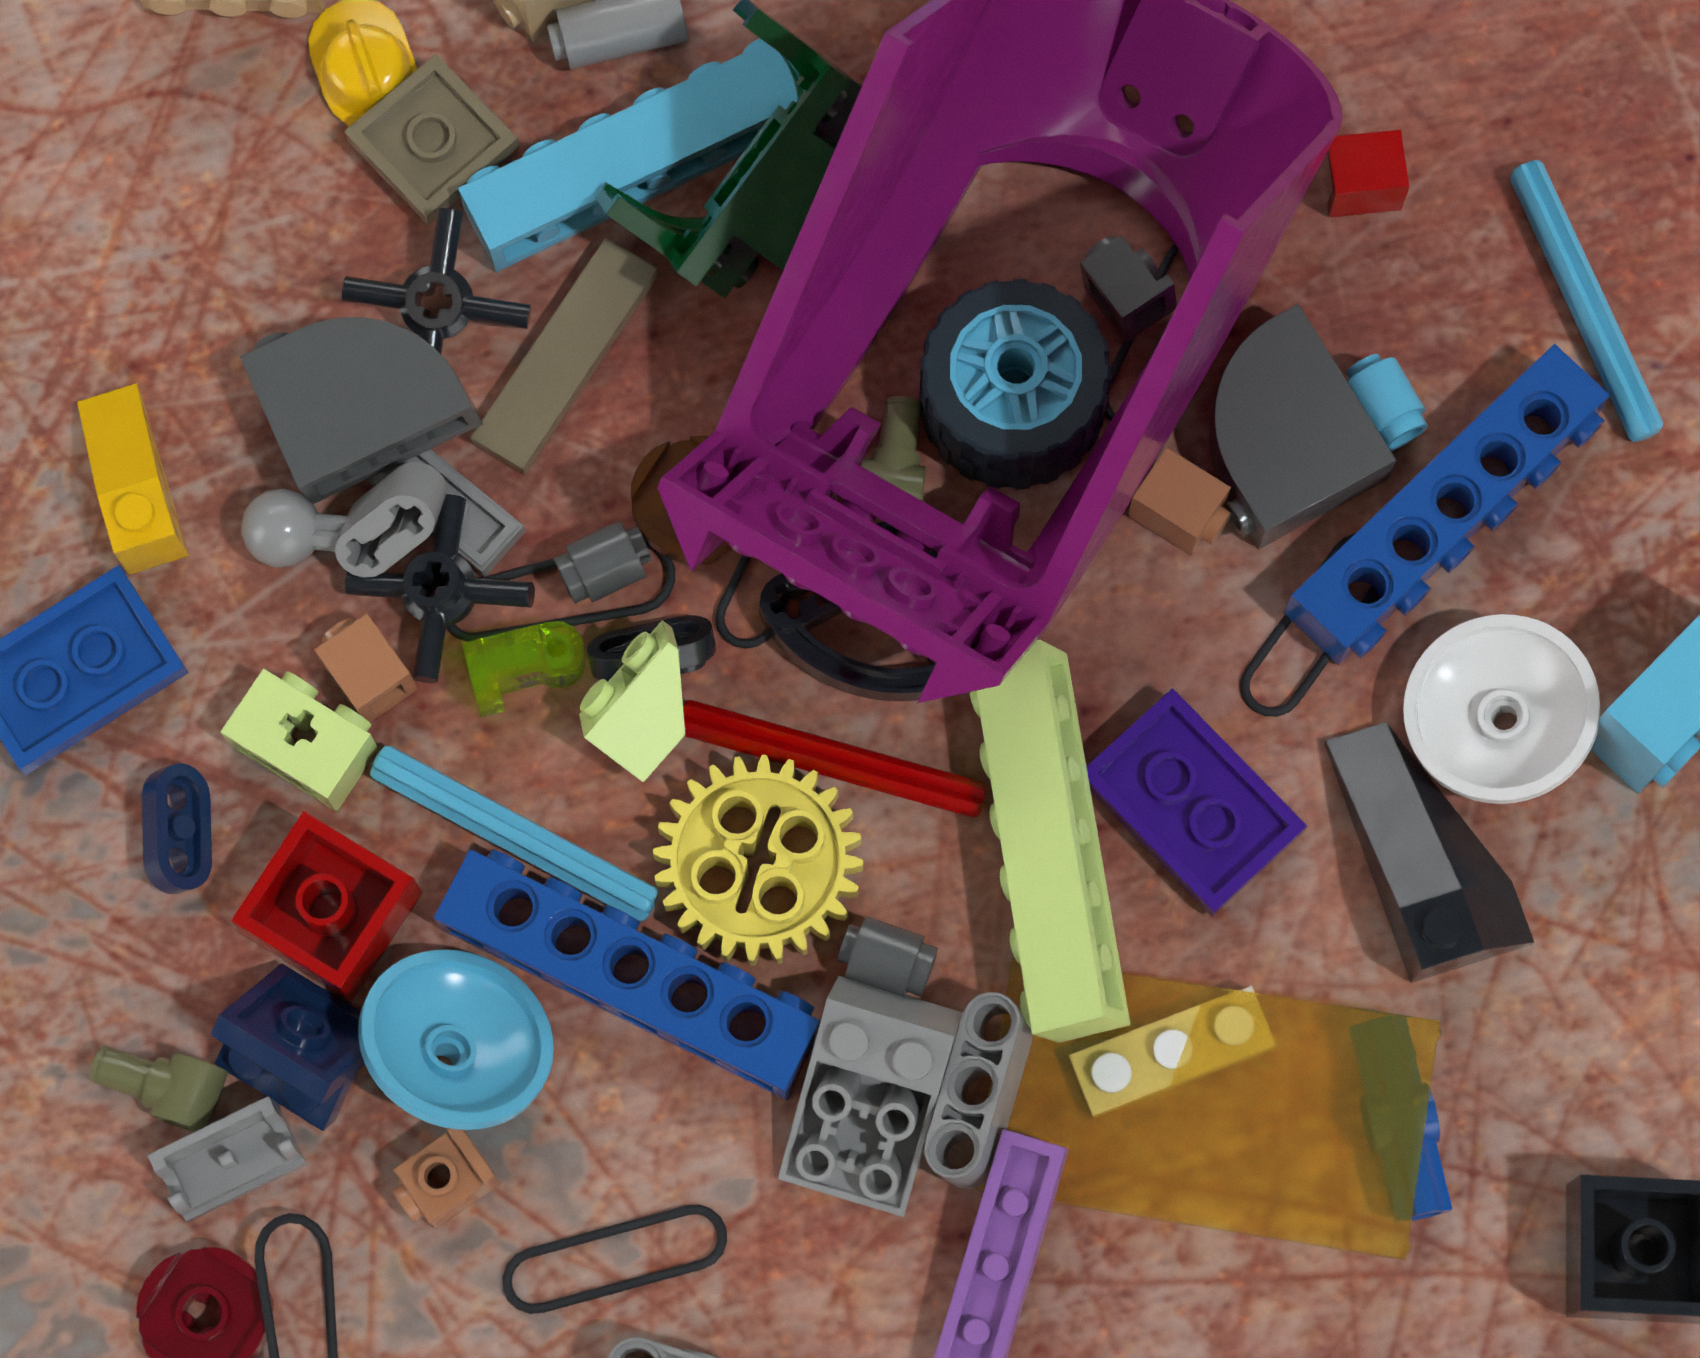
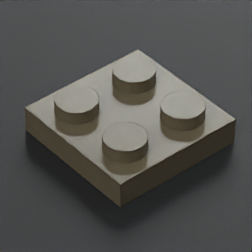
[344,54,520,225]

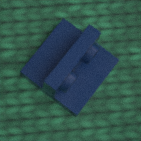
[210,963,365,1131]

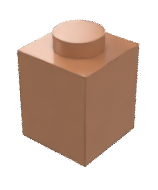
[1128,447,1232,556]
[314,614,418,722]

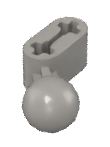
[241,462,447,578]

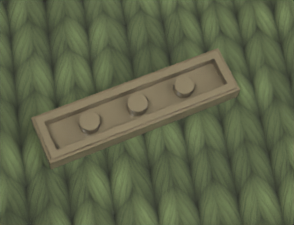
[471,238,659,475]

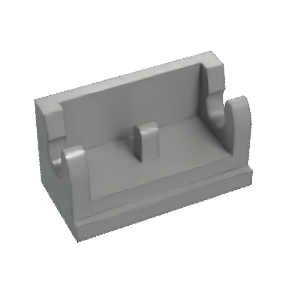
[147,1096,307,1223]

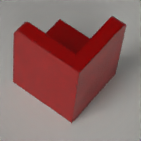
[1327,129,1410,217]

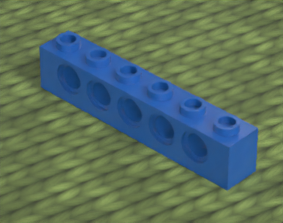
[1284,343,1610,665]
[434,849,820,1100]

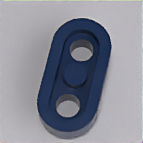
[142,763,212,894]

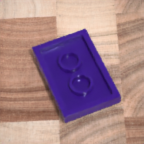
[1086,688,1307,917]

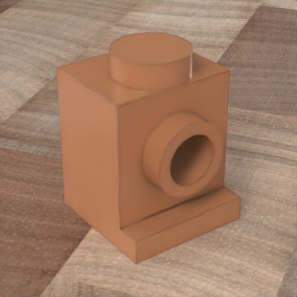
[392,1128,501,1229]

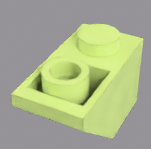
[579,620,685,782]

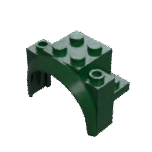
[596,0,862,299]

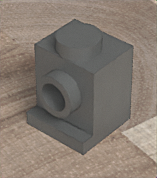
[1080,235,1177,342]

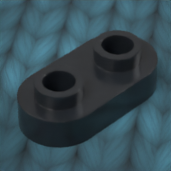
[587,615,716,682]

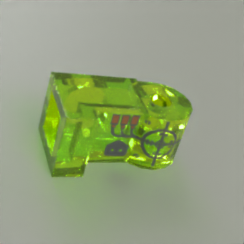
[462,621,586,718]

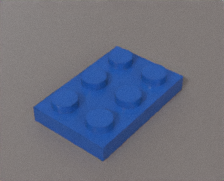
[0,565,189,776]

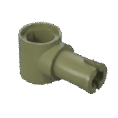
[862,396,926,501]
[90,1046,228,1132]

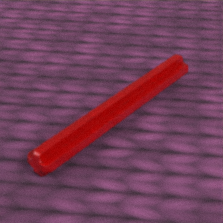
[683,700,987,818]

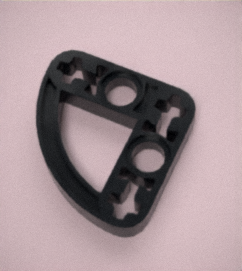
[759,521,938,701]

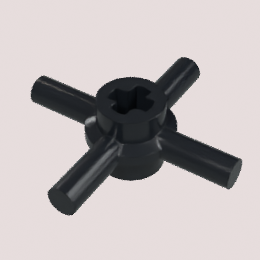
[342,208,531,354]
[345,494,535,684]

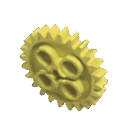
[653,755,863,966]

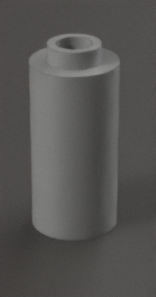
[547,0,688,70]

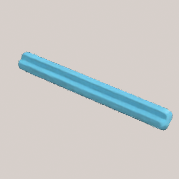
[1510,160,1663,442]
[370,746,659,922]

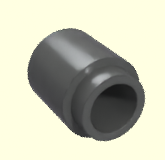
[553,520,652,604]
[837,916,938,997]

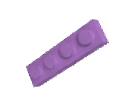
[934,1129,1069,1358]

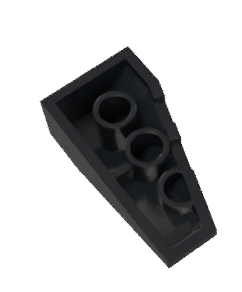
[1324,722,1534,983]

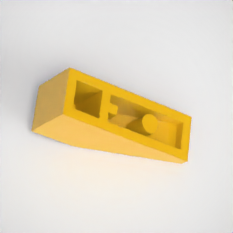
[77,383,189,575]

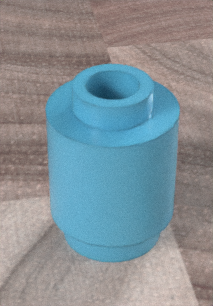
[1346,354,1428,451]

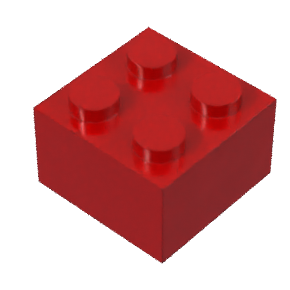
[231,811,422,1002]

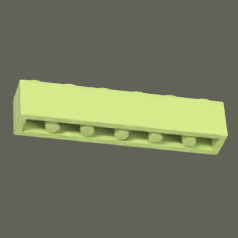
[970,640,1131,1043]

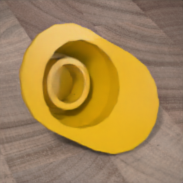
[308,0,417,126]

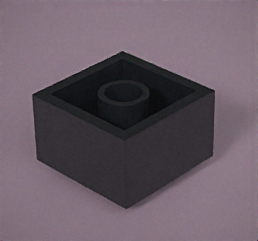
[1566,1174,1700,1324]

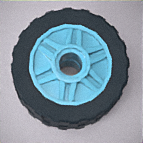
[919,278,1112,490]

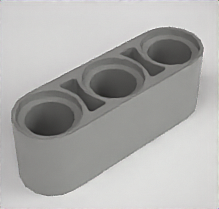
[924,992,1033,1189]

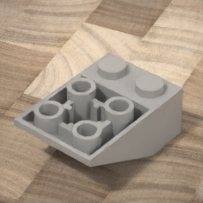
[778,976,963,1217]

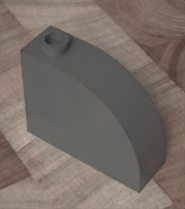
[1209,304,1396,549]
[240,317,483,504]

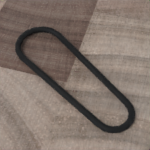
[447,538,675,642]
[254,1213,338,1358]

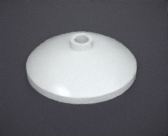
[1403,614,1601,804]

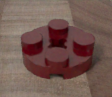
[136,1247,274,1358]

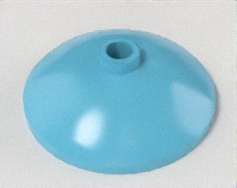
[358,950,554,1130]

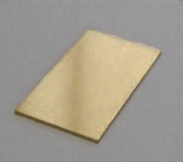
[972,957,1442,1261]

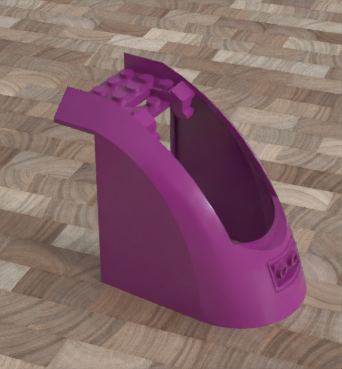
[657,0,1343,703]

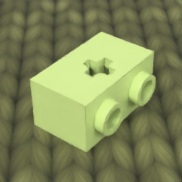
[220,668,379,812]

